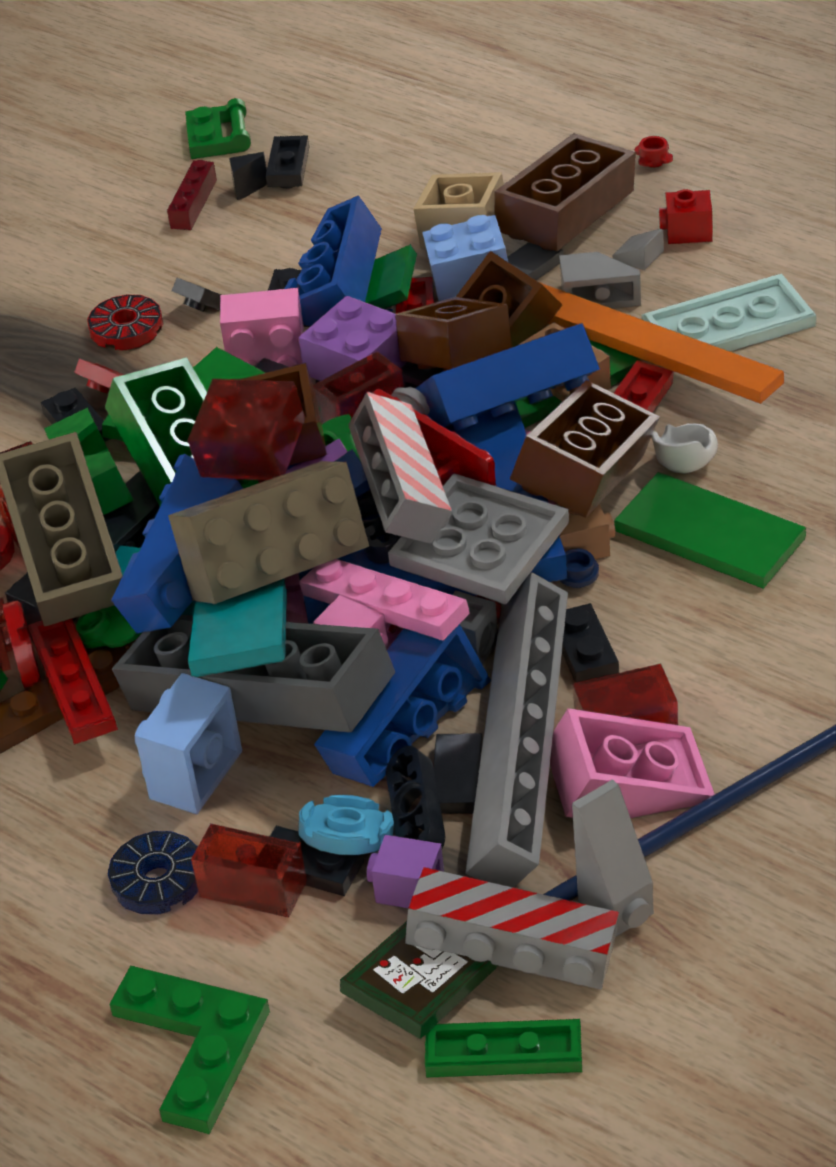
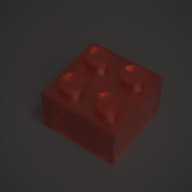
[187,379,305,480]

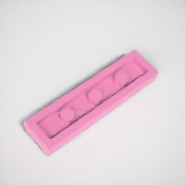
[299,559,470,641]

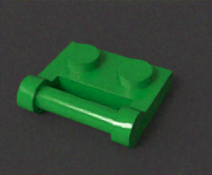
[185,98,251,159]

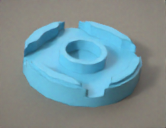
[298,795,394,855]

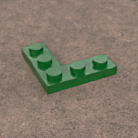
[109,965,270,1134]

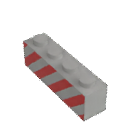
[349,392,452,544]
[405,867,619,990]

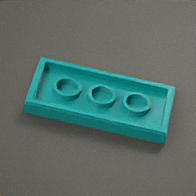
[188,579,287,678]

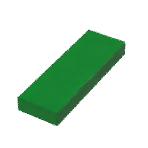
[425,1019,583,1078]

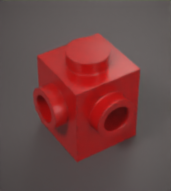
[659,189,713,244]

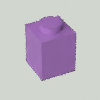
[367,835,444,908]

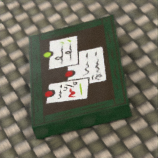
[340,921,498,1039]

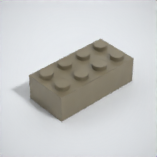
[0,432,122,627]
[168,461,369,604]

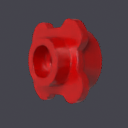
[634,136,673,168]

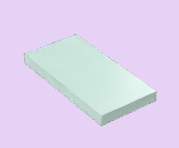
[642,274,816,351]

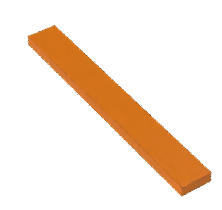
[539,282,784,404]

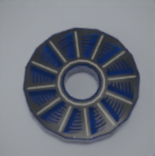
[107,831,205,914]

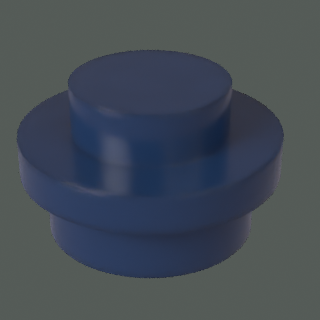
[559,549,599,588]

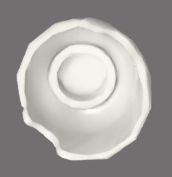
[652,423,718,474]

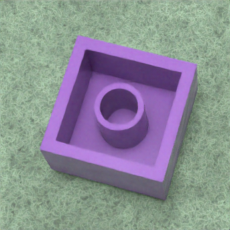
[298,296,407,398]

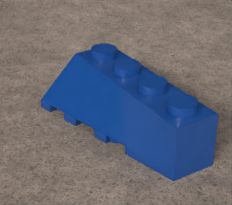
[284,195,382,326]
[415,323,600,432]
[111,454,243,634]
[314,624,491,787]

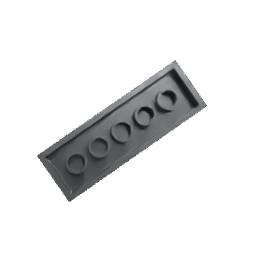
[112,614,395,732]

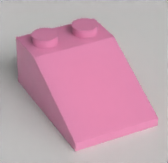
[550,708,714,818]

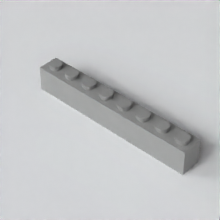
[465,572,568,887]

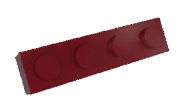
[167,160,217,230]

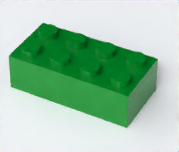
[105,357,259,506]

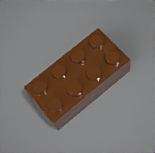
[494,133,636,251]
[510,380,660,518]

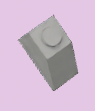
[559,252,641,309]

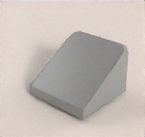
[612,229,664,270]

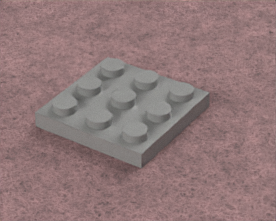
[388,474,569,604]

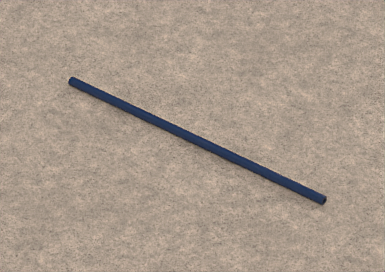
[543,724,836,901]

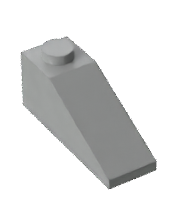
[572,779,654,937]

